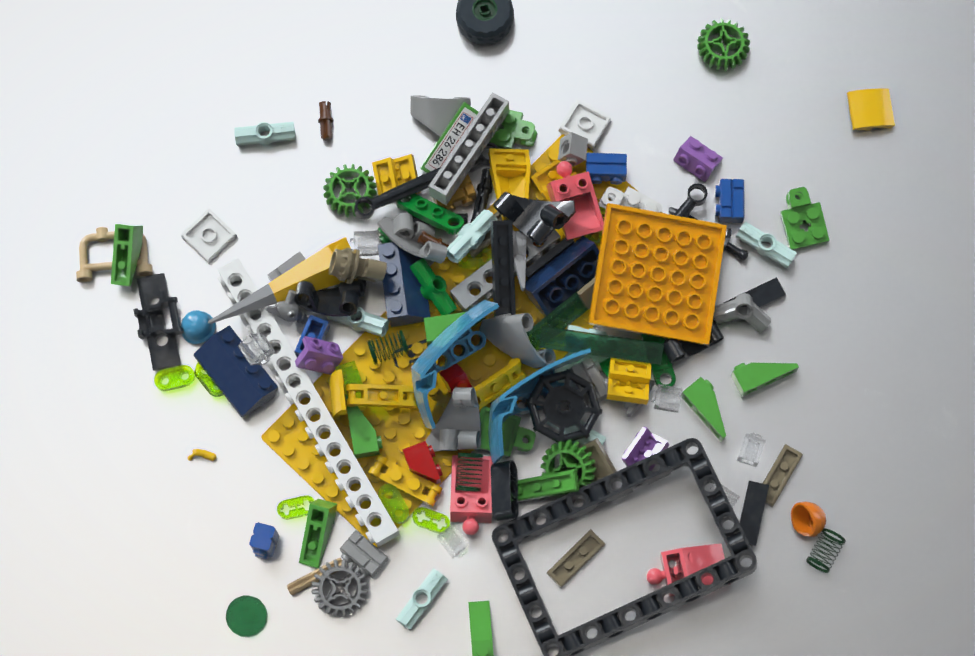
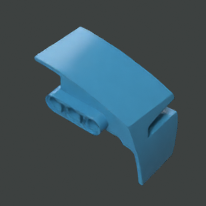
[411,300,499,430]
[488,348,591,464]

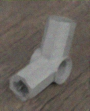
[714,293,771,332]

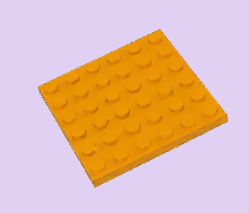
[588,203,727,345]

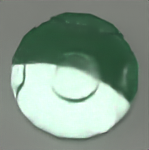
[225,595,268,637]

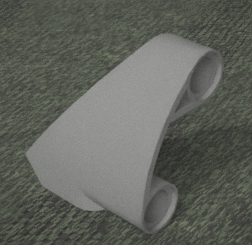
[410,95,471,136]
[377,213,447,263]

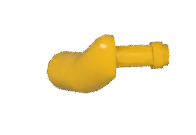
[187,449,216,461]

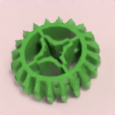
[697,18,750,71]
[323,163,377,217]
[541,440,596,495]

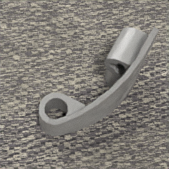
[479,313,556,368]
[425,387,481,451]

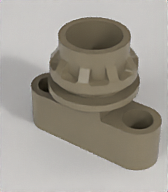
[329,248,387,284]

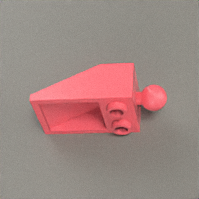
[546,161,604,240]
[450,455,492,535]
[646,543,730,597]

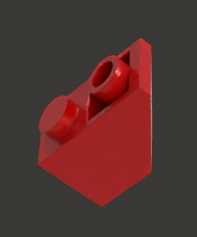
[439,363,472,396]
[402,441,443,484]

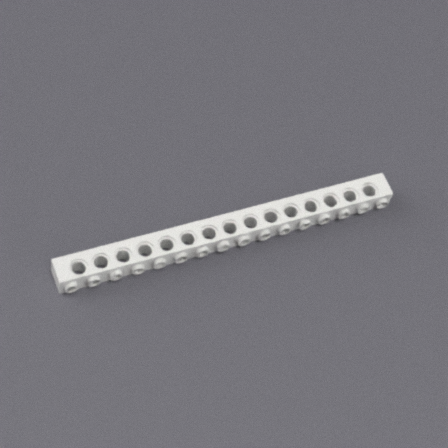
[217,257,400,547]

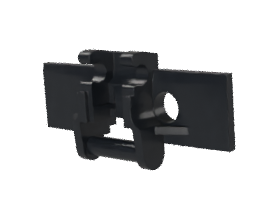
[133,273,184,371]

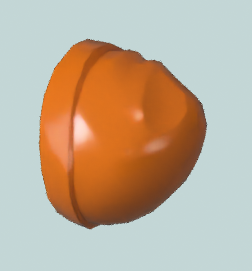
[791,501,826,537]

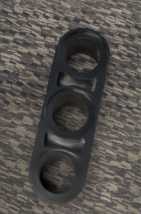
[491,460,519,521]

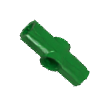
[410,258,458,315]

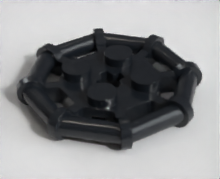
[525,369,602,445]

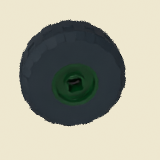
[456,0,514,45]

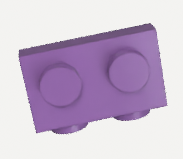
[673,136,723,182]
[295,336,343,375]
[622,426,669,471]

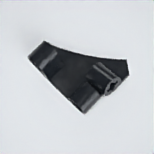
[493,192,576,245]
[294,278,367,317]
[661,316,724,363]

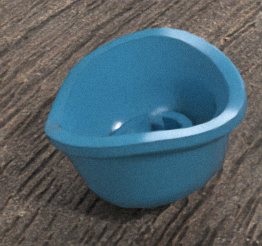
[181,310,216,344]

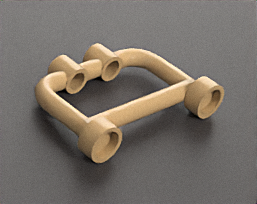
[76,227,153,282]

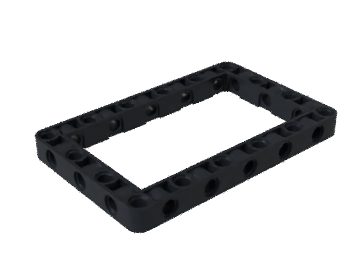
[492,438,757,656]

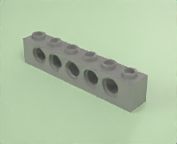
[428,92,510,205]
[450,229,561,312]

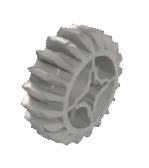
[311,559,368,616]

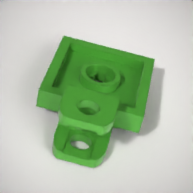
[489,109,537,149]
[780,187,830,250]
[480,406,536,457]

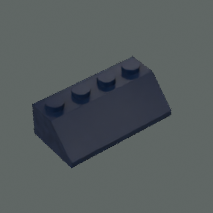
[524,236,599,322]
[378,242,431,328]
[193,325,278,417]

